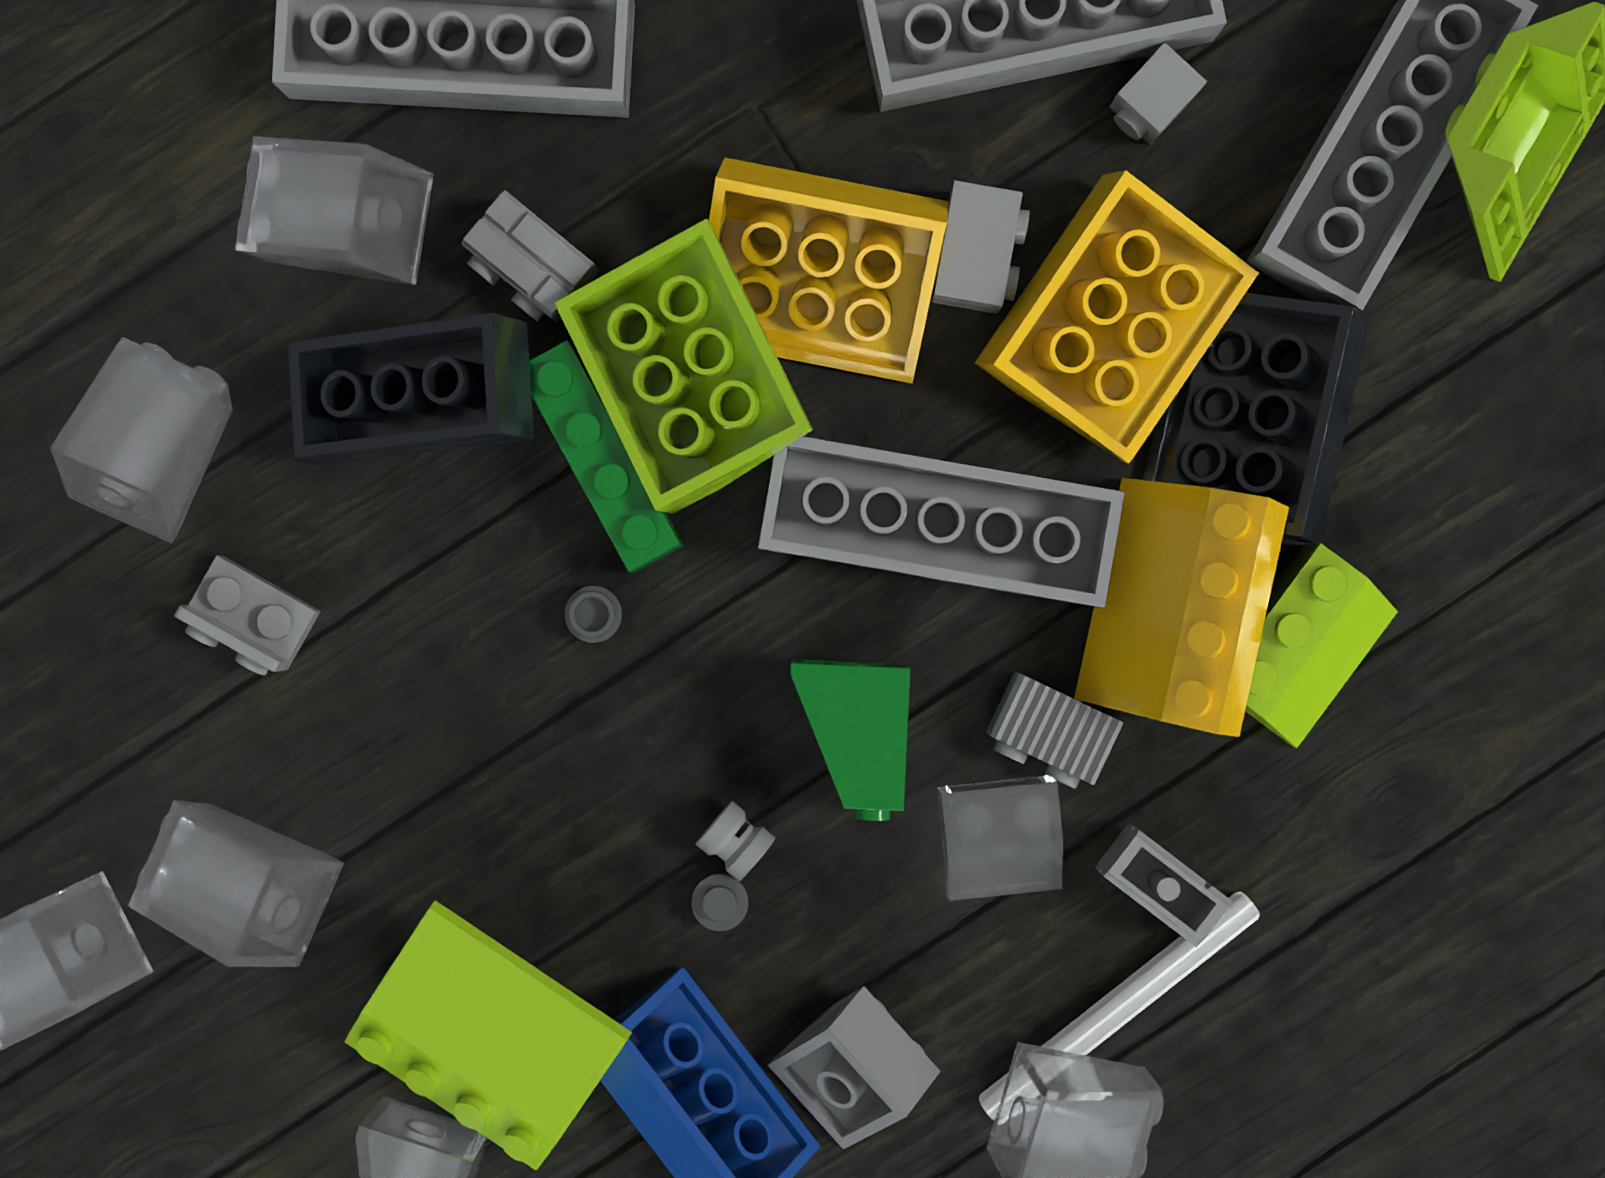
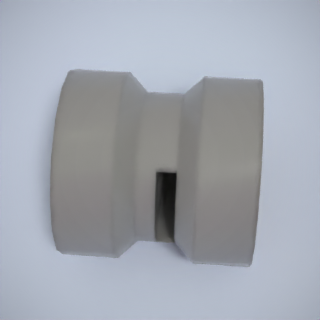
[696,801,776,881]

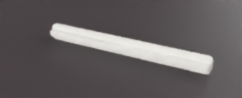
[979,891,1260,1123]

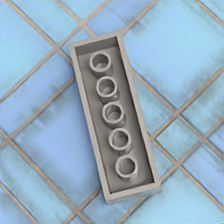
[272,0,635,118]
[857,0,1227,112]
[1246,0,1538,312]
[758,437,1125,607]

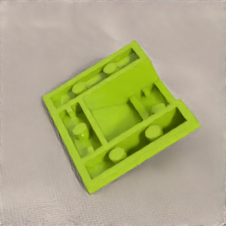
[1445,2,1605,282]

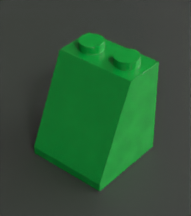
[791,659,910,821]

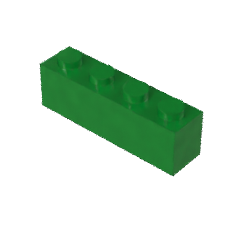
[529,340,684,573]

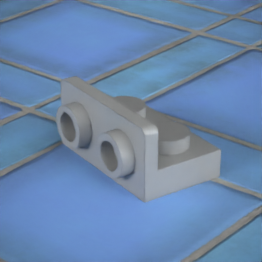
[174,555,321,675]

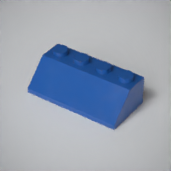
[600,967,821,1178]

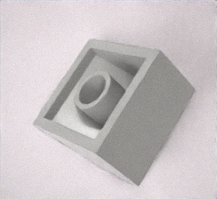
[768,986,941,1149]

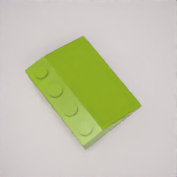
[554,219,813,513]
[344,900,632,1171]

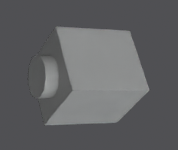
[1109,43,1207,145]

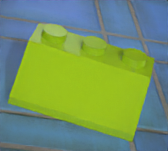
[1245,543,1398,748]

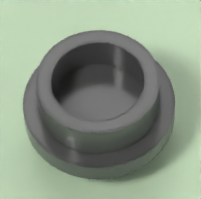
[565,586,622,643]
[691,873,749,931]

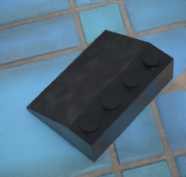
[1143,293,1370,544]

